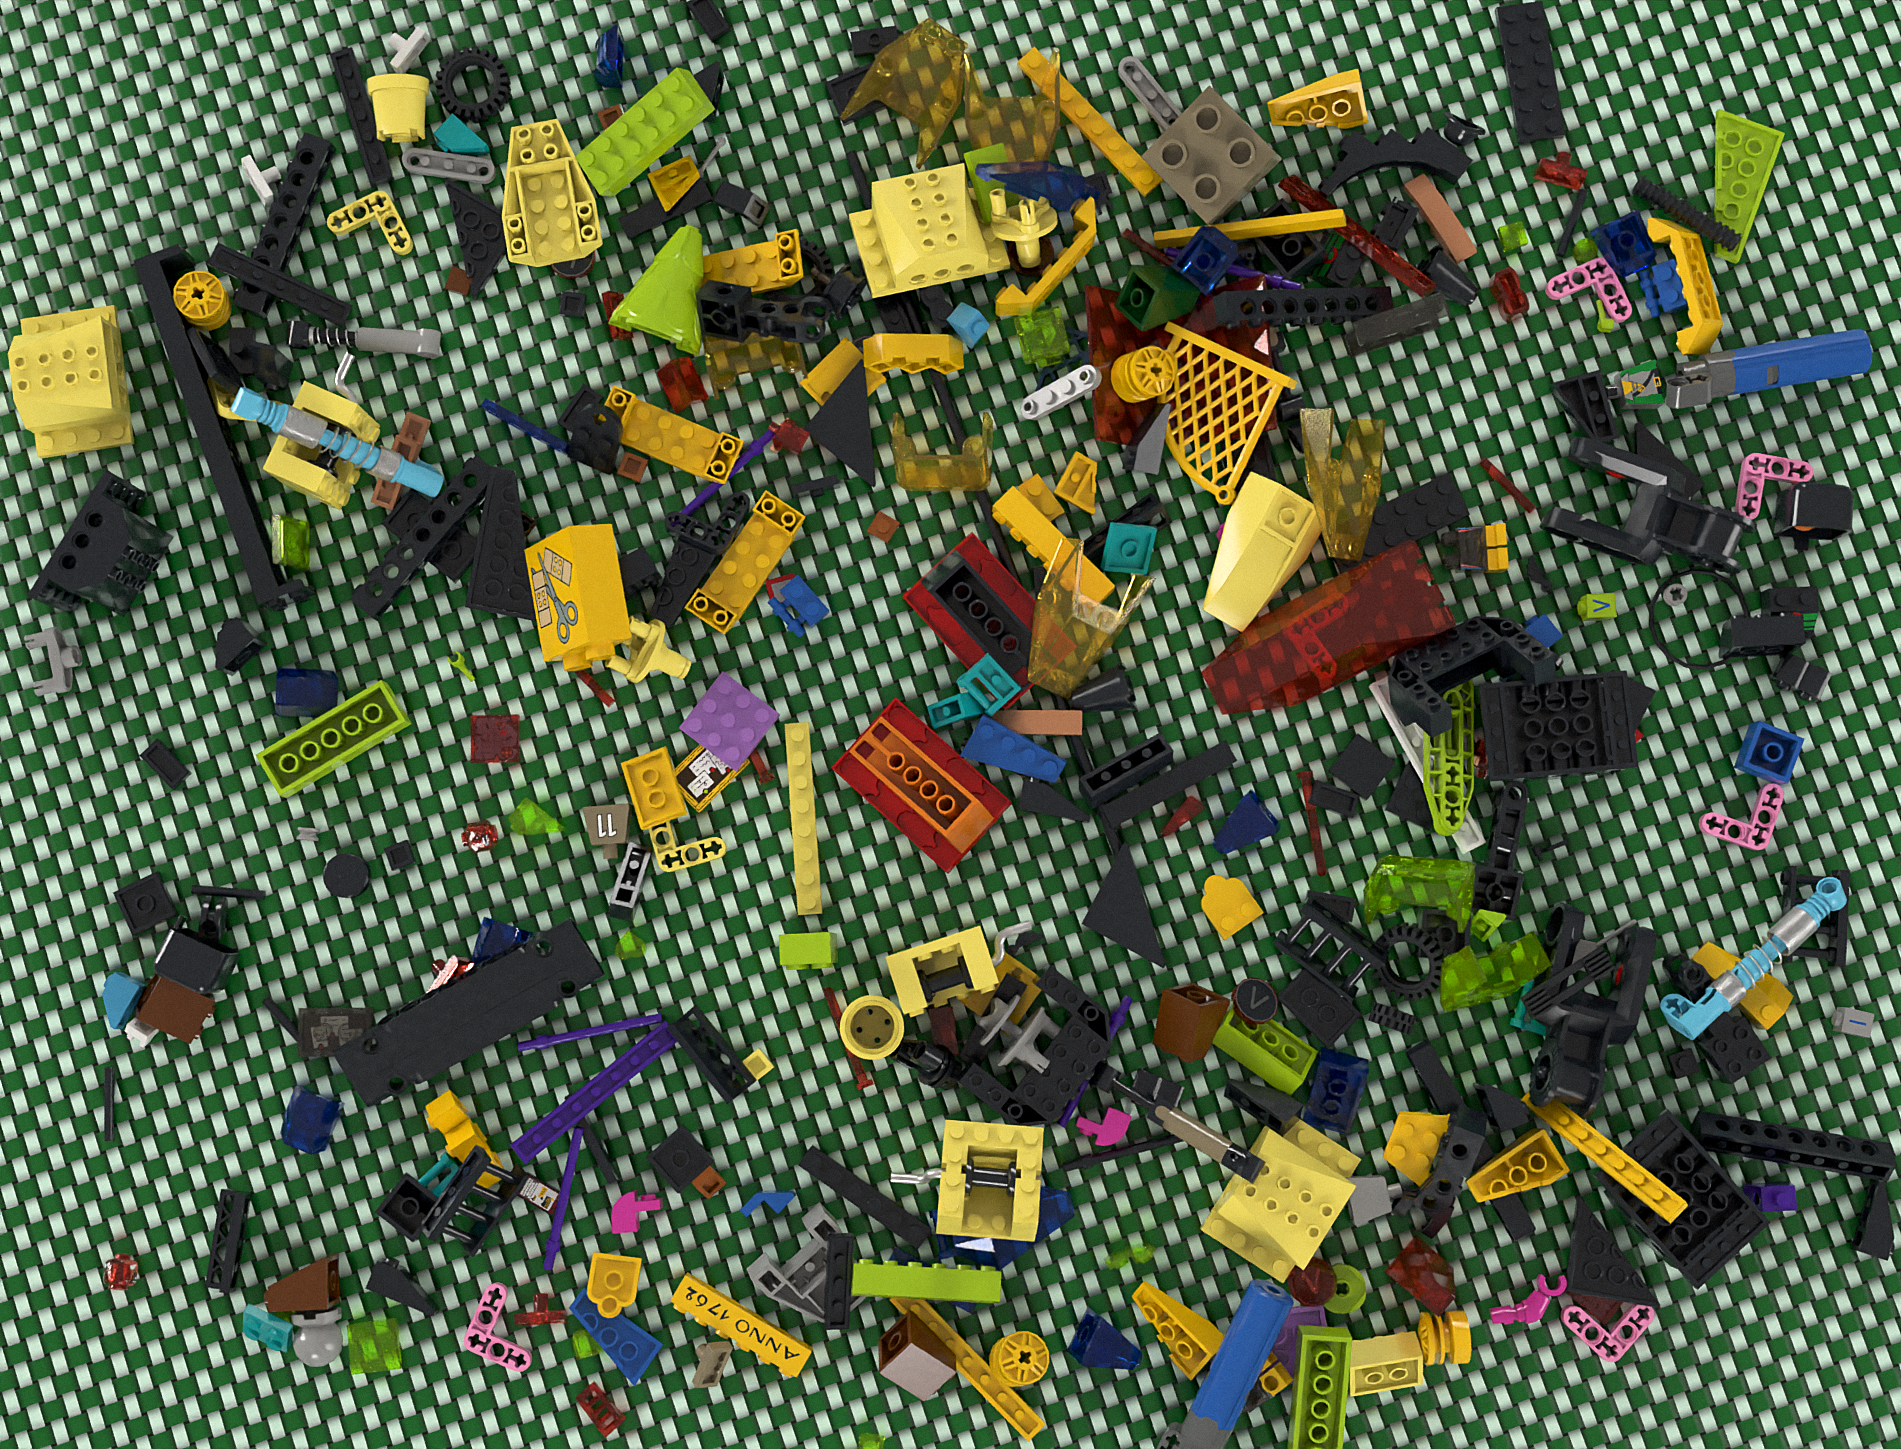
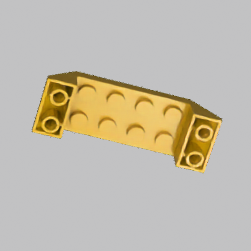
[995,196,1096,316]
[1647,217,1723,356]
[701,229,803,295]
[599,385,744,485]
[685,490,805,635]

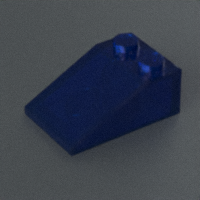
[1302,1047,1369,1135]

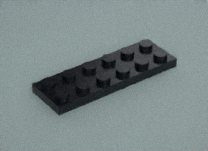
[1495,1,1566,144]
[1321,472,1470,577]

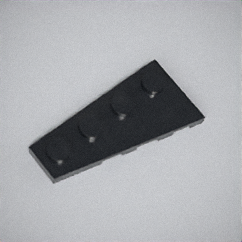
[650,527,719,629]

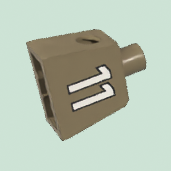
[583,803,632,859]

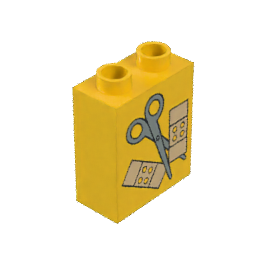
[524,524,632,671]

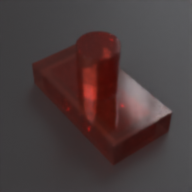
[1534,152,1588,191]
[602,291,634,341]
[426,954,474,993]
[514,1293,568,1327]

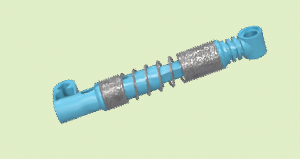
[230,387,443,498]
[1660,877,1847,1040]

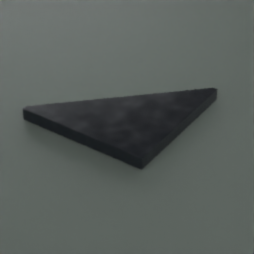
[445,178,507,300]
[803,359,876,488]
[1634,421,1705,497]
[1082,842,1166,968]
[1565,1197,1660,1308]

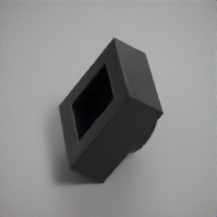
[559,291,587,319]
[384,840,417,871]
[1666,1048,1700,1079]

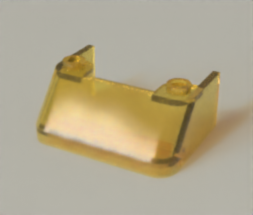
[702,332,808,400]
[892,412,993,491]

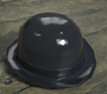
[1443,111,1486,147]

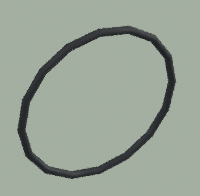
[1648,569,1750,670]

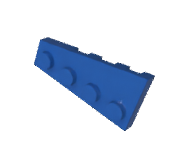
[960,714,1067,783]
[569,1288,663,1386]

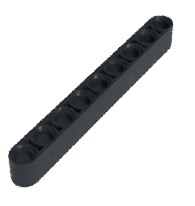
[1405,1039,1536,1242]

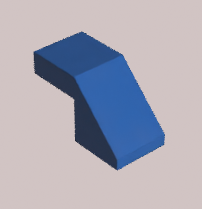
[740,1191,796,1217]

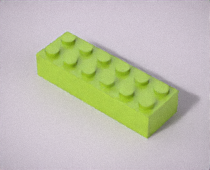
[575,67,715,197]
[256,680,412,798]
[779,932,838,970]
[1287,1325,1352,1449]

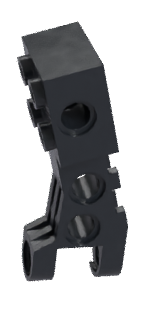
[695,280,832,343]
[1461,781,1528,921]
[1662,952,1772,1084]
[1391,1104,1488,1239]

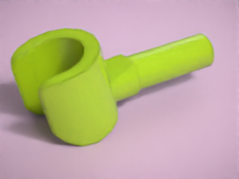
[1596,300,1614,333]
[447,651,475,682]

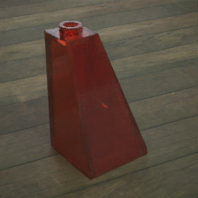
[1384,1235,1455,1317]

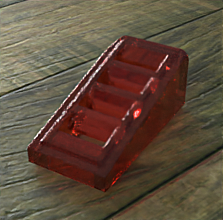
[1160,796,1206,837]
[575,1381,626,1438]

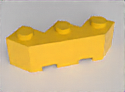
[863,333,964,374]
[425,1089,504,1188]

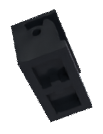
[1369,196,1420,256]

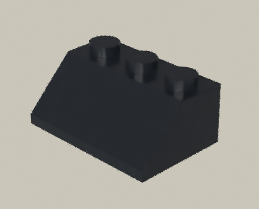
[1253,198,1329,280]
[1718,612,1806,659]

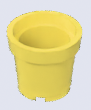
[367,74,429,143]
[840,995,904,1060]

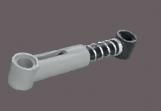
[286,321,441,358]

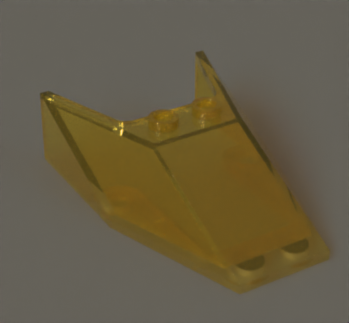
[840,18,968,170]
[964,48,1060,197]
[1300,409,1386,561]
[1027,538,1156,699]

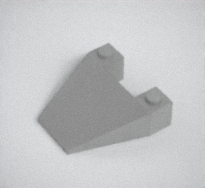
[747,1202,867,1323]

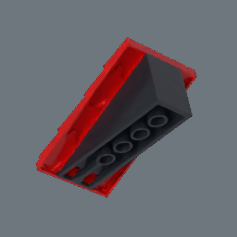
[902,532,1076,710]

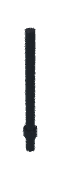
[1063,1134,1184,1172]

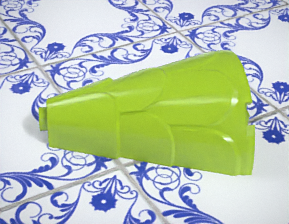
[608,225,704,356]

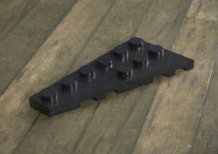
[465,466,537,621]

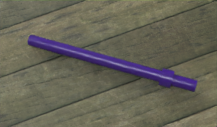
[1166,246,1302,290]
[671,429,776,527]
[1057,995,1134,1128]
[518,1013,663,1052]
[543,1126,584,1270]

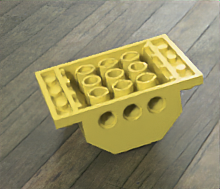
[849,163,1010,298]
[8,305,134,458]
[1200,1119,1361,1283]

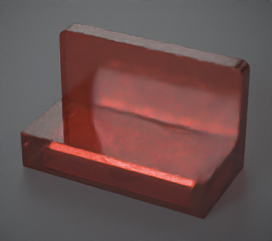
[657,356,709,413]
[929,1006,959,1056]

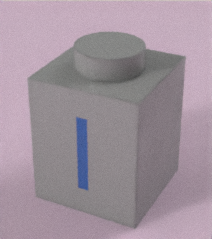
[1831,1007,1874,1038]

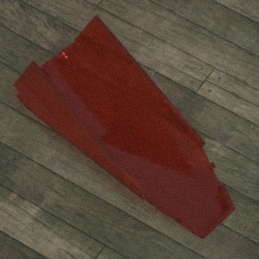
[1201,539,1456,715]

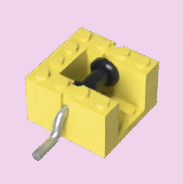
[263,353,380,510]
[885,920,1032,1017]
[891,1120,1044,1242]

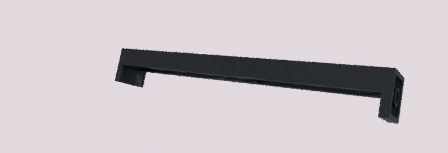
[133,244,316,612]

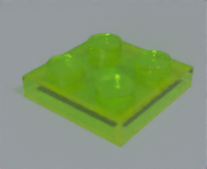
[271,515,310,570]
[347,1318,402,1375]

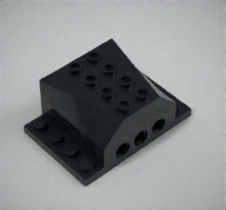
[27,470,174,617]
[1478,670,1639,782]
[1593,1109,1771,1290]

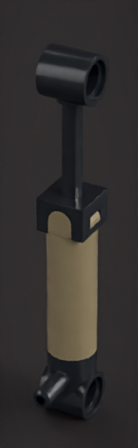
[1227,238,1306,423]
[1089,1062,1266,1184]

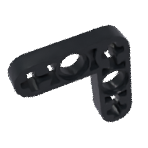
[664,492,750,555]

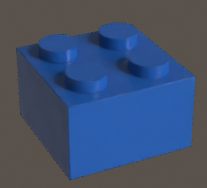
[1733,721,1804,785]

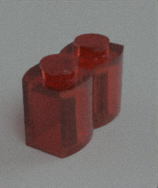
[1489,267,1530,323]

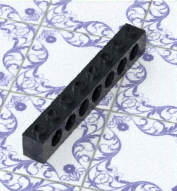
[233,132,336,320]
[1213,286,1394,329]
[350,455,491,621]
[1690,1111,1896,1181]

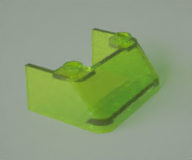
[1363,855,1475,933]
[1440,931,1552,1012]

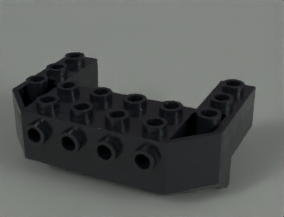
[1388,616,1556,738]
[956,963,1112,1126]

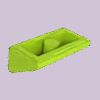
[1470,909,1507,942]

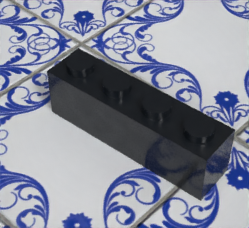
[1079,732,1174,809]

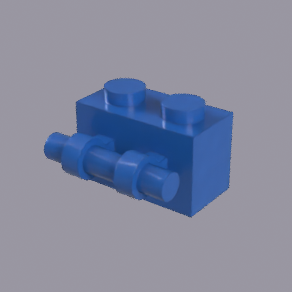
[1639,258,1689,318]
[767,575,830,638]

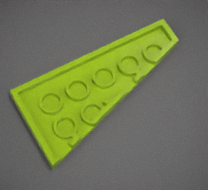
[1714,109,1785,264]

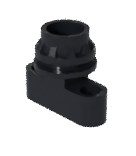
[888,1039,962,1090]

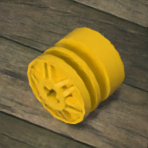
[173,271,232,331]
[1111,346,1175,403]
[1418,1310,1471,1365]
[989,1331,1049,1387]

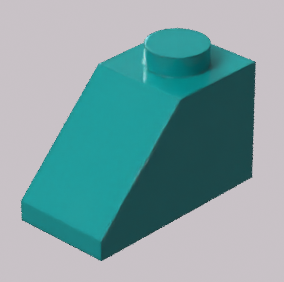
[433,113,491,156]
[927,692,985,729]

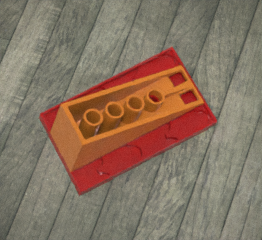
[831,697,1012,874]

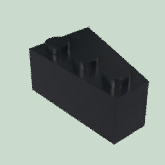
[1549,370,1619,445]

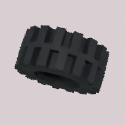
[1368,1002,1416,1035]

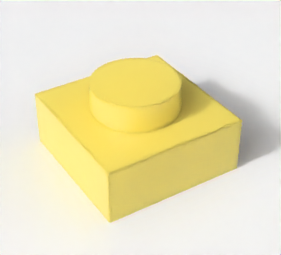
[742,1048,774,1080]

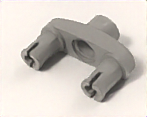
[24,627,82,697]

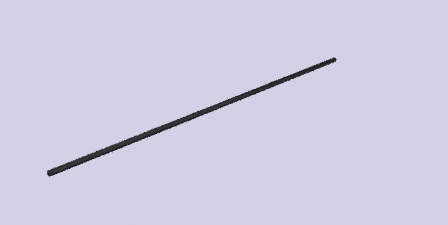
[845,150,1159,940]

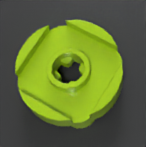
[1323,1263,1366,1314]

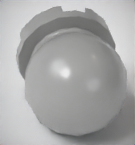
[291,1306,343,1367]

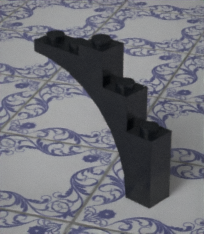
[1317,127,1473,202]

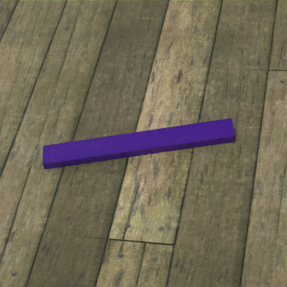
[510,1020,677,1164]

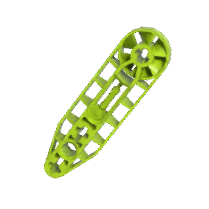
[1423,679,1474,836]

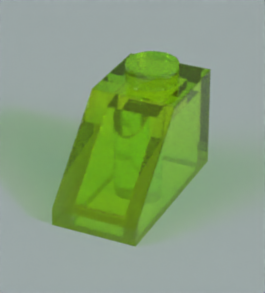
[507,797,566,836]

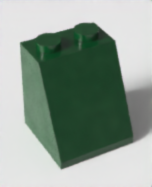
[1114,265,1201,331]

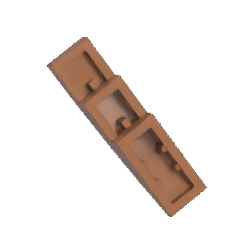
[1404,173,1477,264]
[371,412,431,511]
[986,710,1082,736]

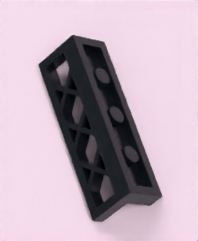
[1076,493,1172,573]
[667,1004,757,1104]
[205,1189,252,1294]

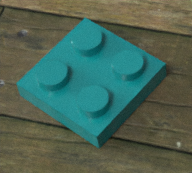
[1100,522,1157,575]
[243,1304,293,1353]

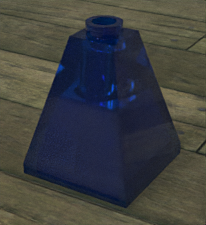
[1212,789,1282,854]
[1067,1307,1143,1370]

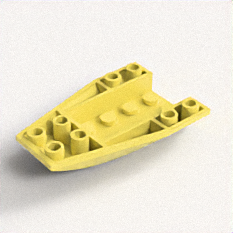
[502,119,603,267]
[1202,472,1328,632]

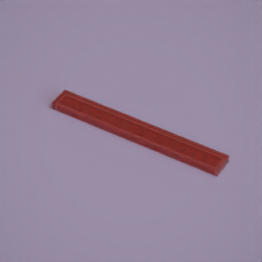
[1278,174,1437,298]

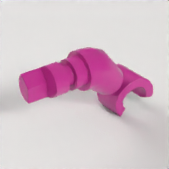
[1489,1274,1567,1325]

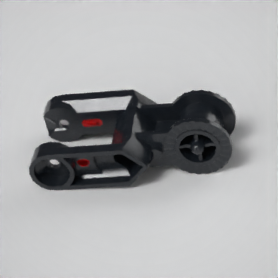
[1540,436,1757,574]
[1529,902,1656,1120]

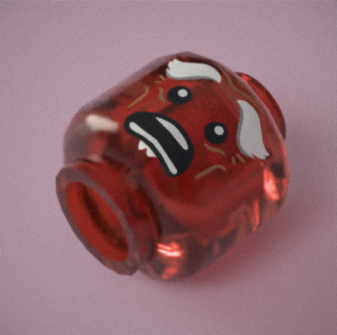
[461,820,499,853]
[103,1254,138,1290]

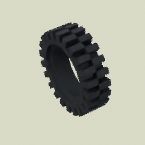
[435,46,511,124]
[764,238,833,310]
[1370,922,1449,1001]

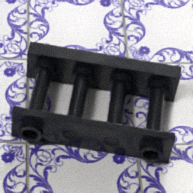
[1778,866,1850,967]
[1273,894,1389,1002]
[419,1145,529,1257]

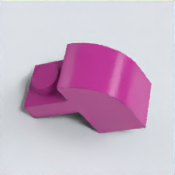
[1075,1106,1132,1146]
[611,1190,663,1234]

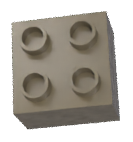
[1141,85,1282,225]

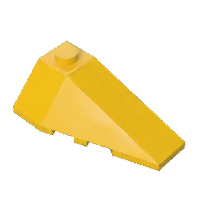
[1267,69,1369,129]
[1691,942,1794,1030]
[1465,1128,1570,1202]
[1132,1281,1224,1380]

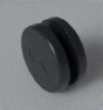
[323,853,372,898]
[198,895,228,942]

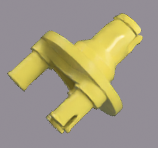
[989,179,1058,268]
[605,616,691,683]

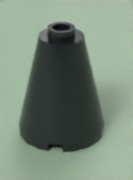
[1410,245,1478,306]
[1068,663,1137,713]

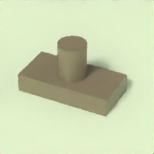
[692,1341,733,1388]

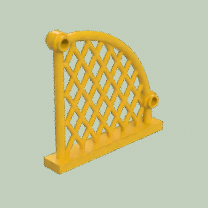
[1157,321,1298,505]

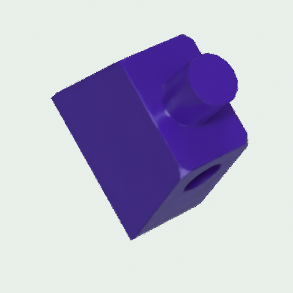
[1742,1182,1797,1212]

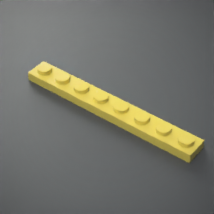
[785,722,823,915]

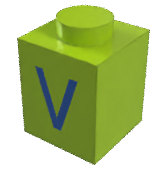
[1577,593,1617,621]

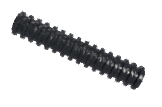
[1632,175,1742,252]

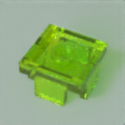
[1013,306,1071,368]

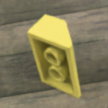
[1348,1331,1423,1397]

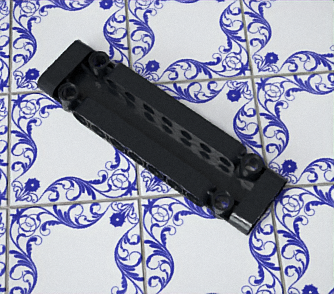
[333,917,605,1108]

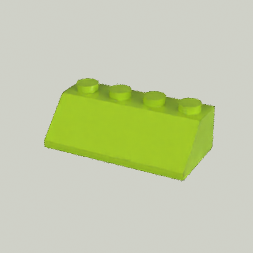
[1212,999,1318,1096]

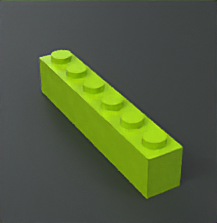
[851,1259,1001,1304]

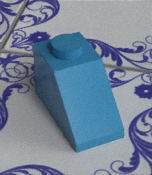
[946,302,990,349]
[102,972,147,1029]

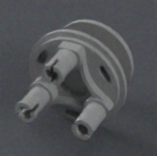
[977,995,1062,1073]

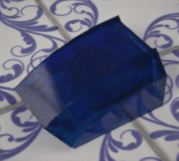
[594,25,624,88]
[1590,209,1657,277]
[1170,226,1238,296]
[275,668,338,718]
[470,916,533,967]
[280,1085,345,1155]

